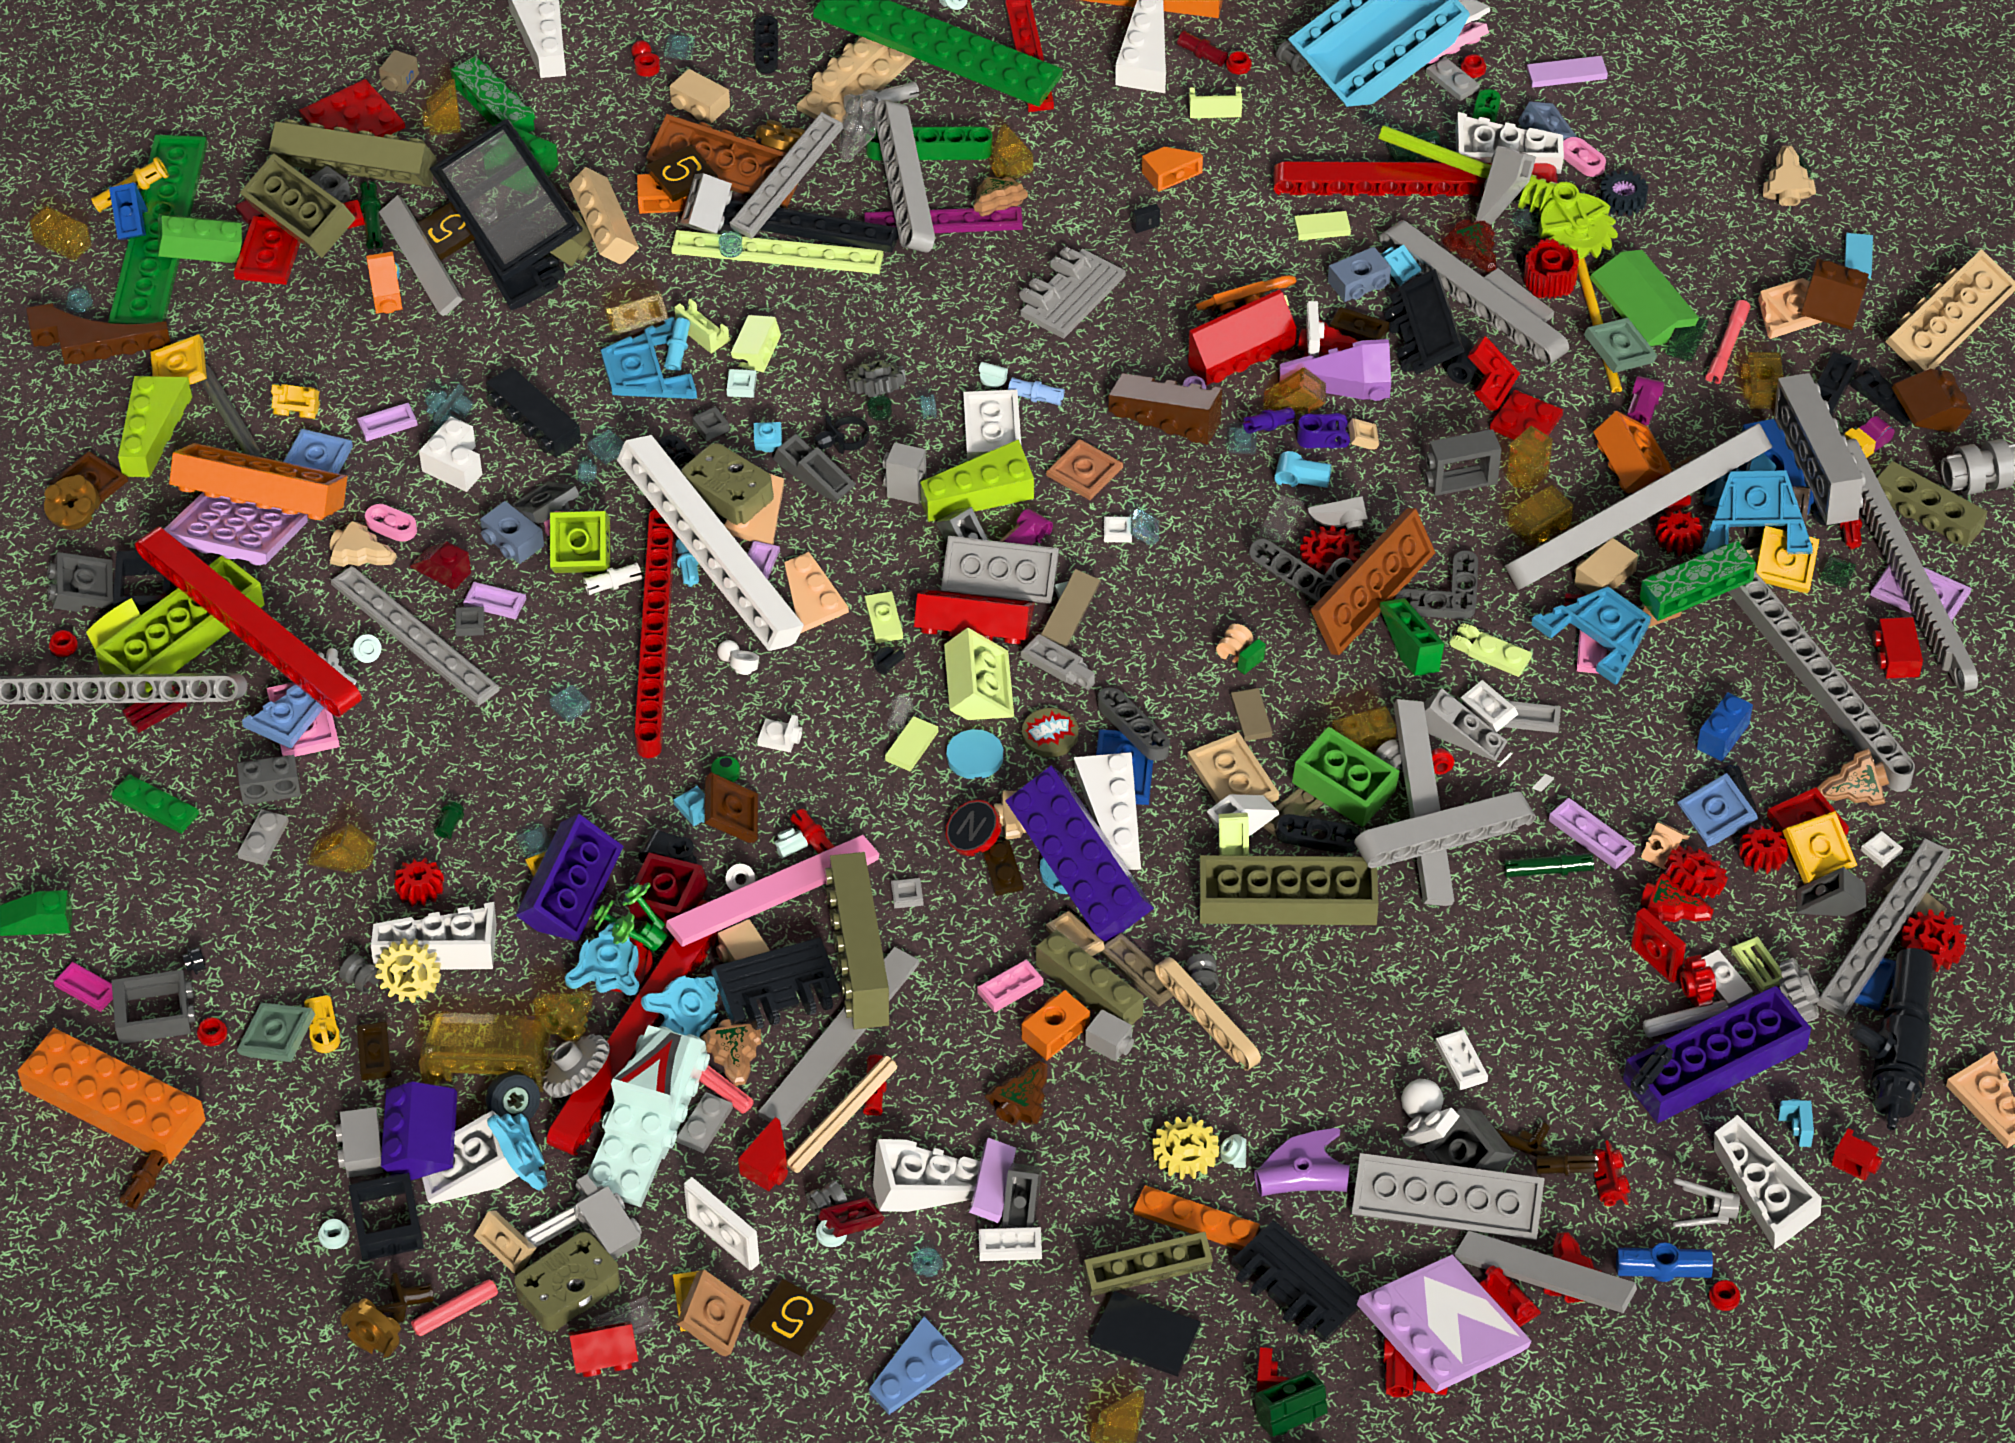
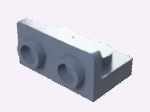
[1518,101,1577,141]

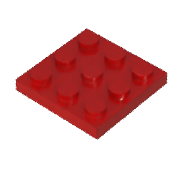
[299,79,405,137]

